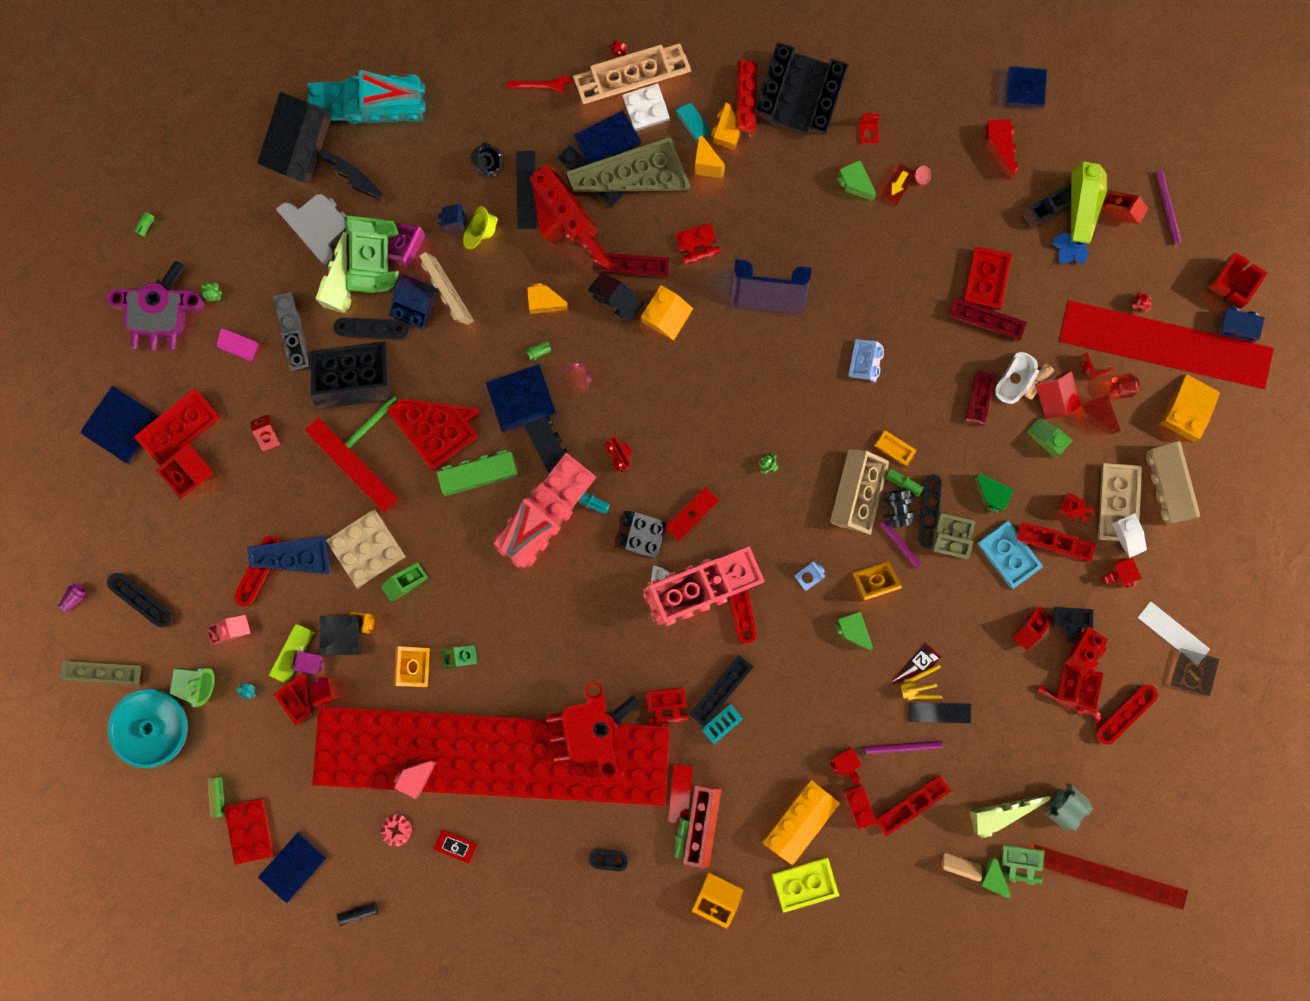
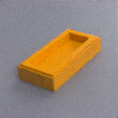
[873,430,917,467]

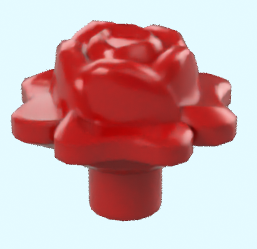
[1131,291,1152,313]

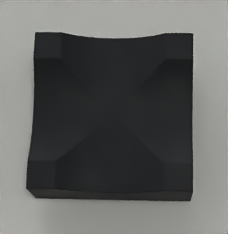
[319,615,361,655]

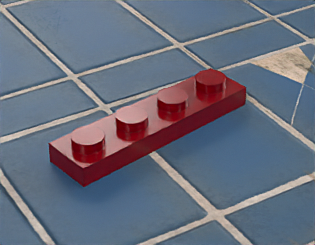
[593,253,670,278]
[948,298,1027,341]

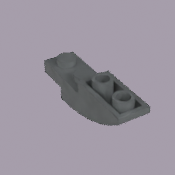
[273,292,310,371]

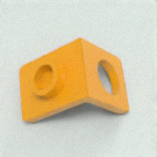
[350,612,374,634]

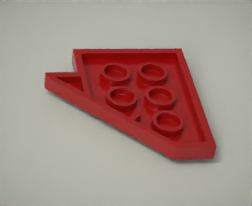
[387,399,480,471]

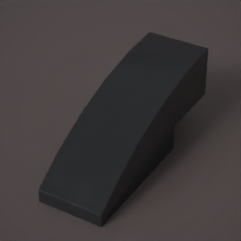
[1022,183,1071,229]
[909,702,971,723]

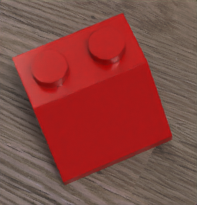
[156,444,214,499]

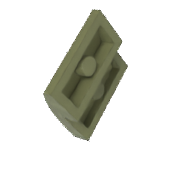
[932,512,976,559]

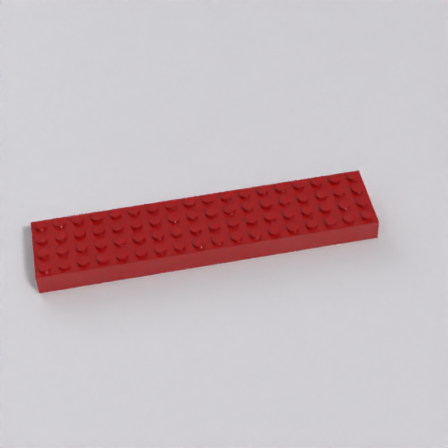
[312,706,670,806]

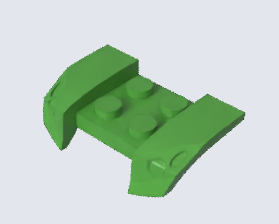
[346,216,399,293]

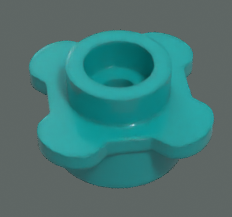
[235,684,256,699]

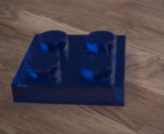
[1006,66,1047,108]

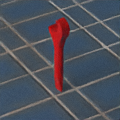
[507,76,575,94]

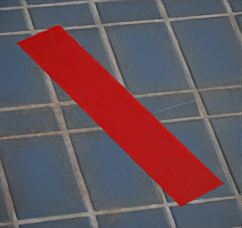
[1059,300,1274,390]

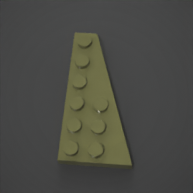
[565,137,691,192]

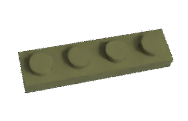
[60,661,141,685]

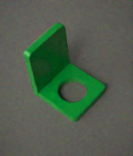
[442,645,478,669]

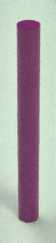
[1156,170,1182,245]
[864,741,943,754]

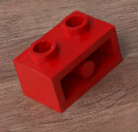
[1065,627,1108,675]

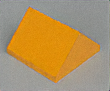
[695,136,725,178]
[852,561,902,601]
[394,647,430,687]

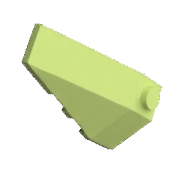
[316,232,351,314]
[969,795,1050,838]

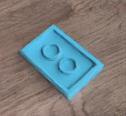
[977,520,1043,589]

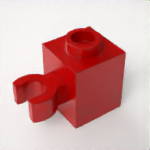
[1055,493,1095,523]
[1101,557,1142,588]
[830,747,862,785]

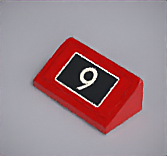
[433,830,478,864]

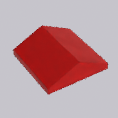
[1035,371,1081,419]

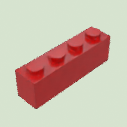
[683,785,721,868]

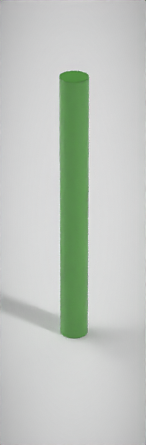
[344,396,398,448]

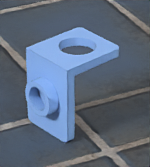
[795,561,825,591]

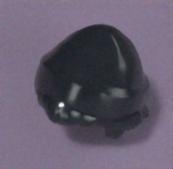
[470,143,503,177]

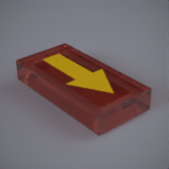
[881,164,914,206]

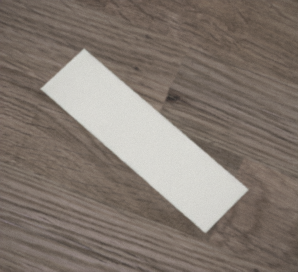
[1138,602,1210,665]

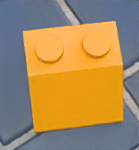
[641,285,693,341]

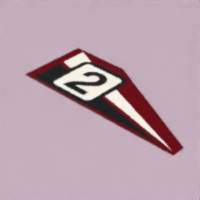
[891,643,941,685]

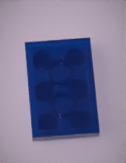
[574,110,641,164]
[258,832,327,904]

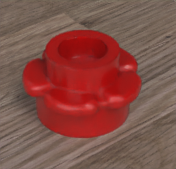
[609,41,627,57]

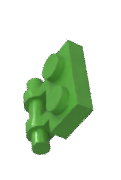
[1002,845,1045,885]

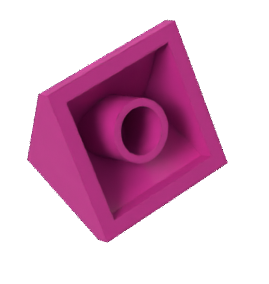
[388,223,425,268]

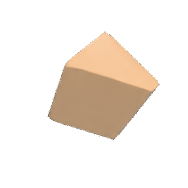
[940,853,982,881]

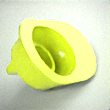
[463,206,498,250]

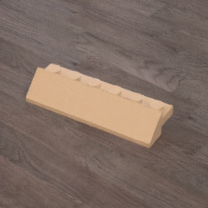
[573,44,691,104]

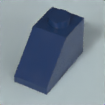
[438,204,467,233]

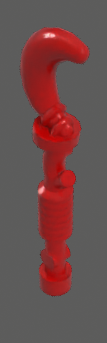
[1037,685,1102,727]

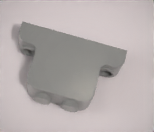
[276,194,346,269]

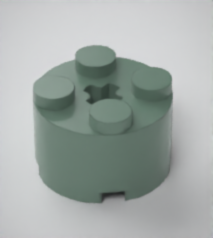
[1045,784,1093,831]

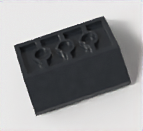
[754,42,849,135]

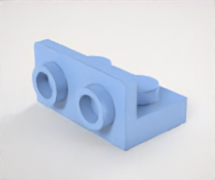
[848,339,884,382]

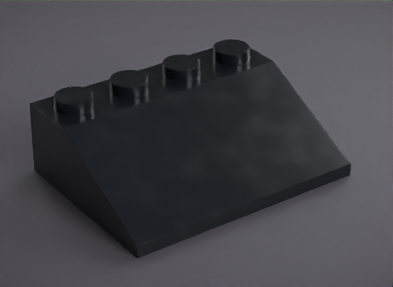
[257,91,333,183]
[311,341,392,409]

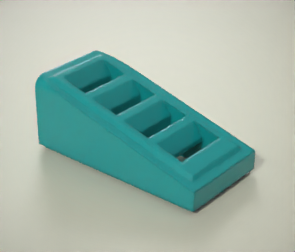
[701,704,743,744]

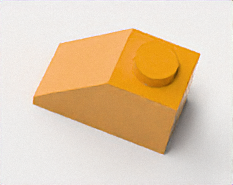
[527,283,568,314]

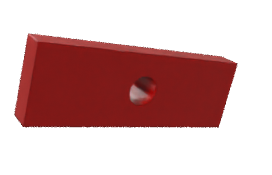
[665,487,719,542]

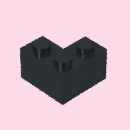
[588,273,644,322]

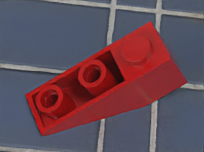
[985,119,1018,179]

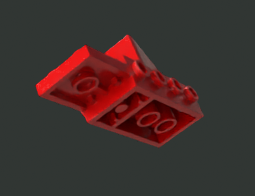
[529,164,615,270]

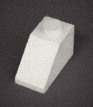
[1111,513,1147,558]

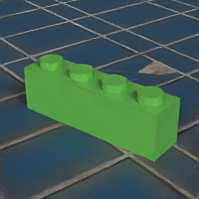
[437,450,518,496]

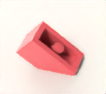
[394,760,436,799]

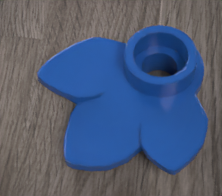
[1052,233,1088,265]

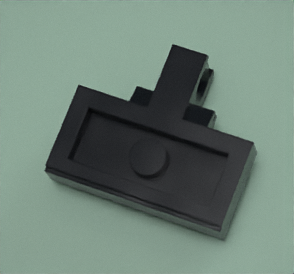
[1053,607,1094,643]

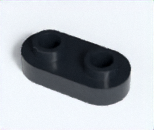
[589,849,628,872]

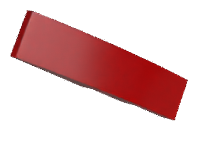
[1016,522,1096,562]
[876,774,952,836]

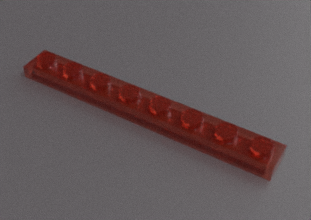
[1034,845,1188,910]

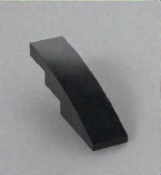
[319,149,386,203]
[516,151,537,229]

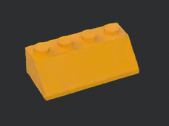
[762,779,840,865]

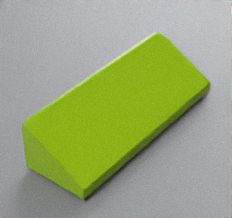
[269,624,316,684]

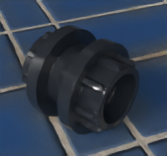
[881,489,917,528]

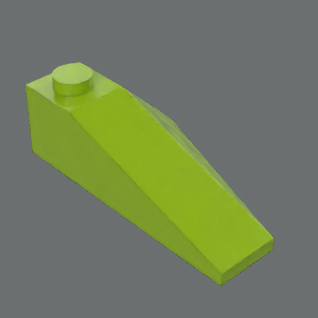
[1071,162,1107,244]

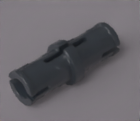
[337,902,379,926]

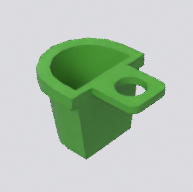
[170,667,215,707]

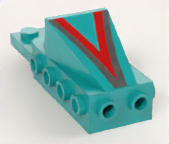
[308,70,426,124]

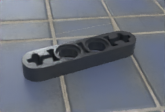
[918,474,942,549]

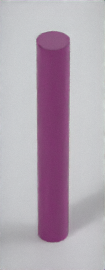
[879,521,921,569]

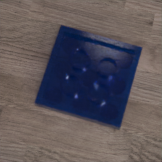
[486,364,556,432]
[80,386,159,465]

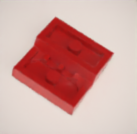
[1057,663,1104,712]

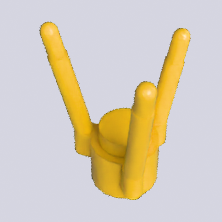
[900,665,943,701]

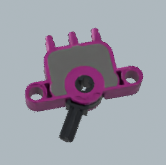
[107,261,205,351]

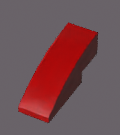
[668,764,693,823]

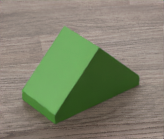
[978,857,1011,898]

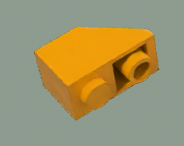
[711,103,741,150]

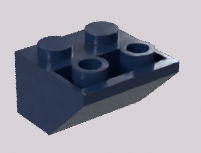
[389,275,439,330]

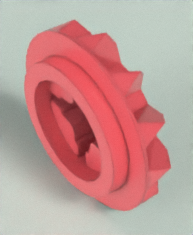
[380,814,412,846]

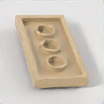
[419,252,474,325]
[1098,463,1142,542]

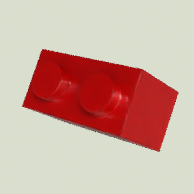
[843,784,877,830]

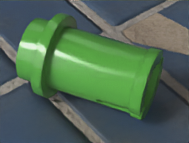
[133,211,154,237]
[526,340,552,361]

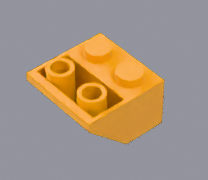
[691,872,744,929]

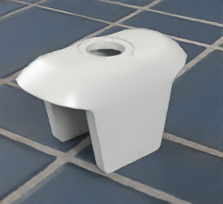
[996,352,1039,404]

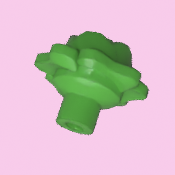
[200,282,222,302]
[759,453,779,474]

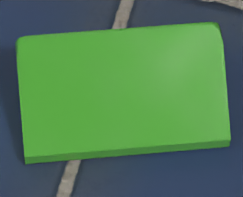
[207,777,225,818]

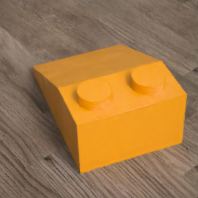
[1159,374,1220,442]

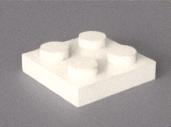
[623,84,670,132]

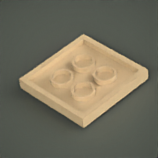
[326,509,406,589]

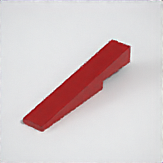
[304,417,398,512]

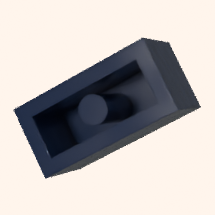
[1216,307,1265,343]

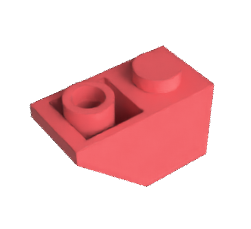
[206,615,250,646]

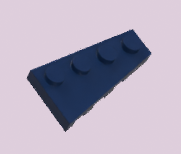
[247,536,331,574]

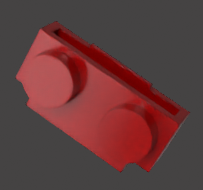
[604,436,632,473]

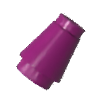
[58,583,86,612]

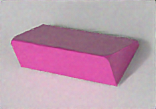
[216,328,259,362]

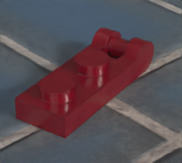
[965,370,996,427]

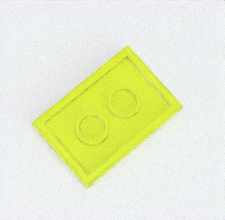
[772,857,839,913]

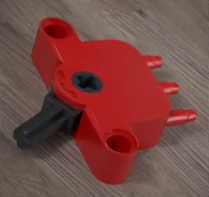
[546,682,640,778]

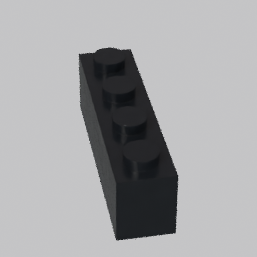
[522,412,569,474]

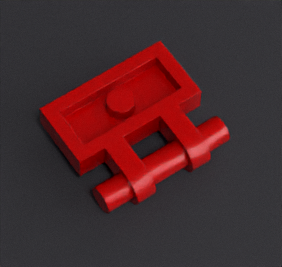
[675,223,721,264]
[646,688,688,726]

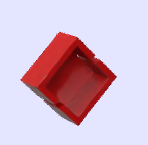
[1208,252,1268,309]

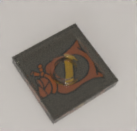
[1170,648,1219,696]

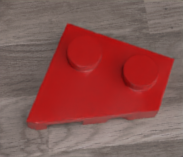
[273,672,313,726]

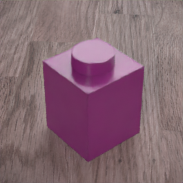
[291,650,323,675]

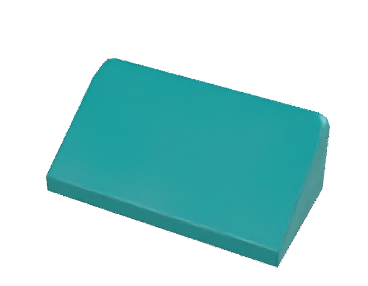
[676,103,712,143]

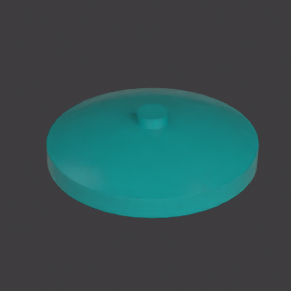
[108,689,188,768]

